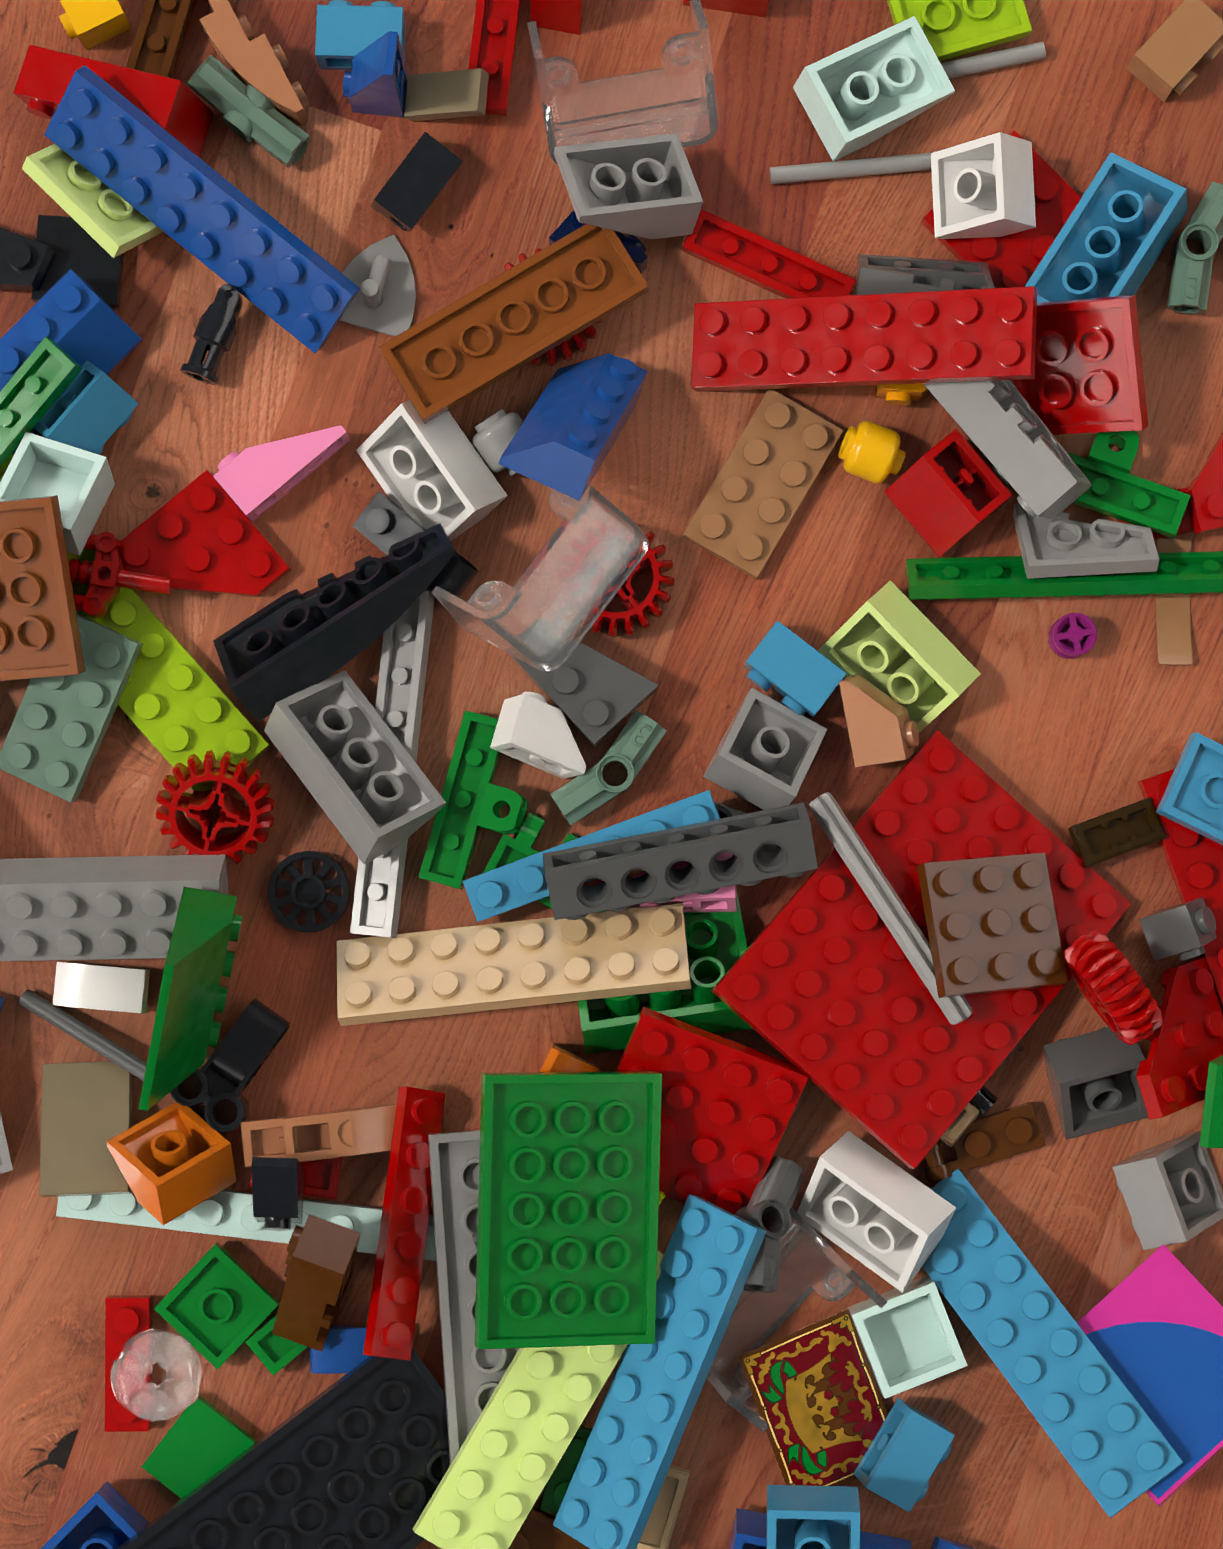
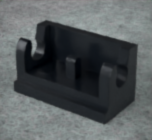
[371,132,463,231]

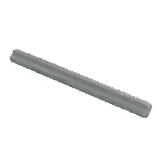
[809,792,973,1025]

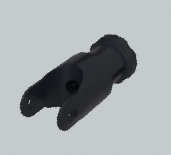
[180,284,240,385]

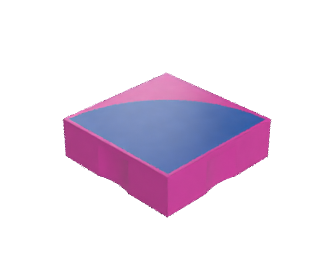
[1077,1244,1223,1508]

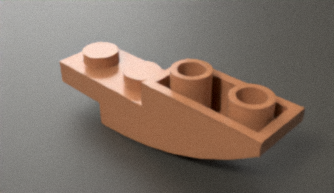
[199,0,310,126]
[241,1104,397,1167]

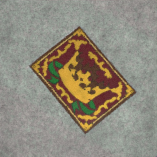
[738,1309,888,1486]

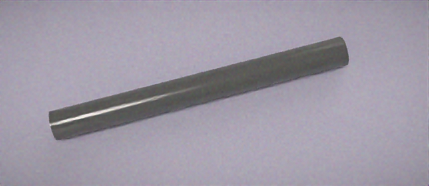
[19,989,147,1081]

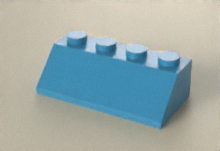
[1025,152,1188,303]

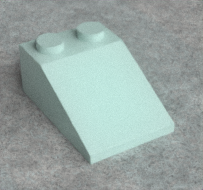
[793,16,955,161]

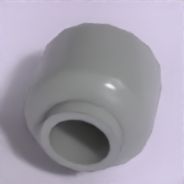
[472,409,524,476]

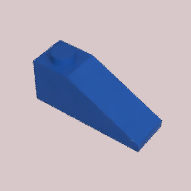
[343,31,408,118]

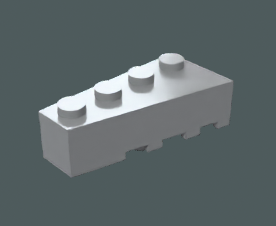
[923,380,1092,519]

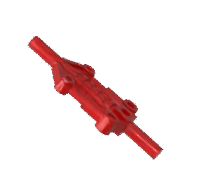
[68,532,173,619]

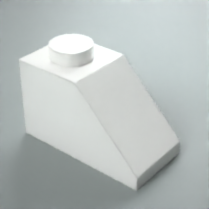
[490,692,586,779]

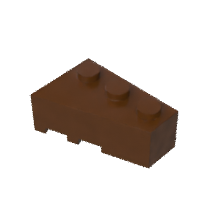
[272,1214,360,1352]

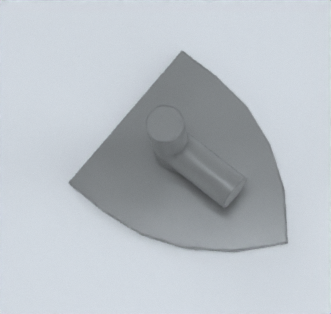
[340,234,416,337]

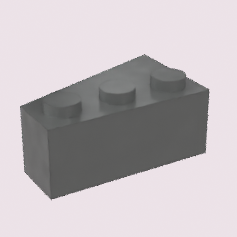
[854,254,994,295]
[505,619,659,748]

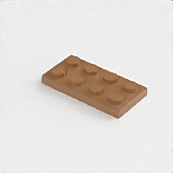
[682,389,844,580]

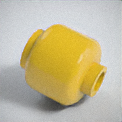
[838,420,906,484]

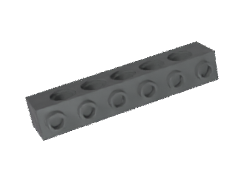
[543,802,818,920]

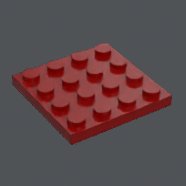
[615,1007,809,1215]

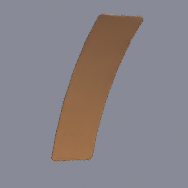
[1156,538,1193,665]

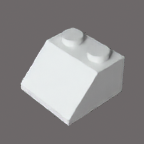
[931,132,1036,239]

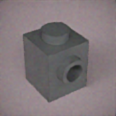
[1139,897,1217,961]

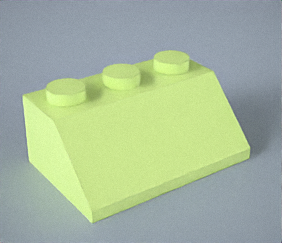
[818,580,981,733]

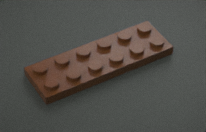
[378,224,649,424]

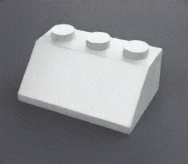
[356,400,508,541]
[796,1131,956,1293]

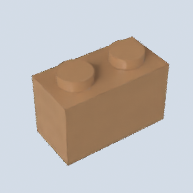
[1126,0,1223,102]

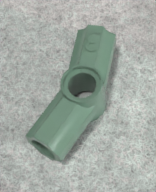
[187,55,311,168]
[1167,181,1223,315]
[550,710,667,826]

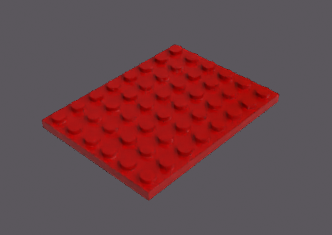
[711,730,1131,1169]

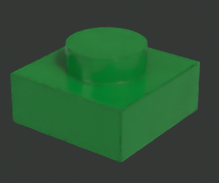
[245,1315,307,1376]

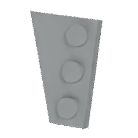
[1012,504,1159,579]

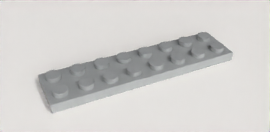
[428,1130,519,1465]

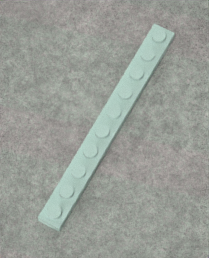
[56,1190,436,1261]

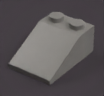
[554,133,703,239]

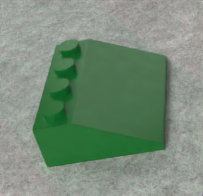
[138,886,242,1111]
[578,894,753,1054]

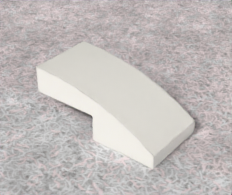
[53,962,150,1013]

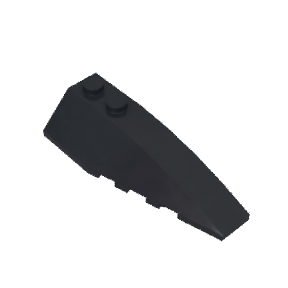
[213,523,456,722]

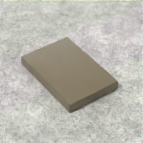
[40,1061,133,1197]

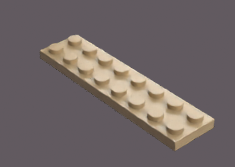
[337,903,691,1026]

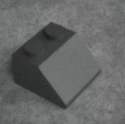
[1043,1027,1148,1140]

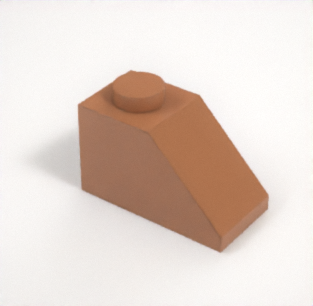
[839,674,919,767]

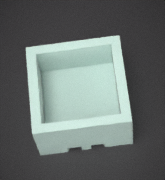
[0,432,115,555]
[847,1275,968,1399]

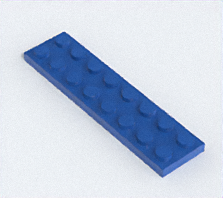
[44,65,360,353]

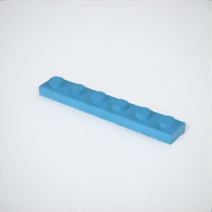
[462,790,720,922]

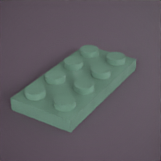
[0,613,143,803]

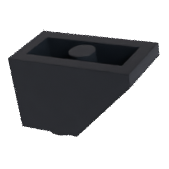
[252,1157,305,1231]

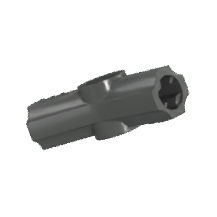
[735,1156,804,1293]

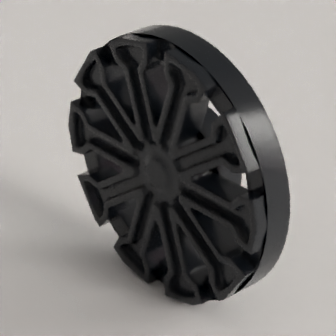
[268,851,350,933]

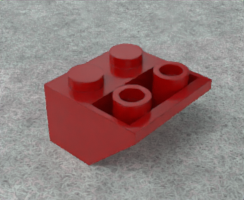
[884,429,1012,558]

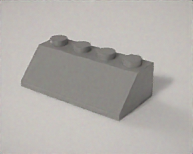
[264,671,446,864]

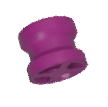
[1048,613,1097,659]

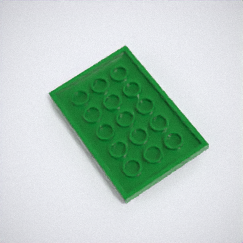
[475,1071,662,1350]

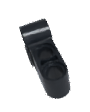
[170,998,291,1132]

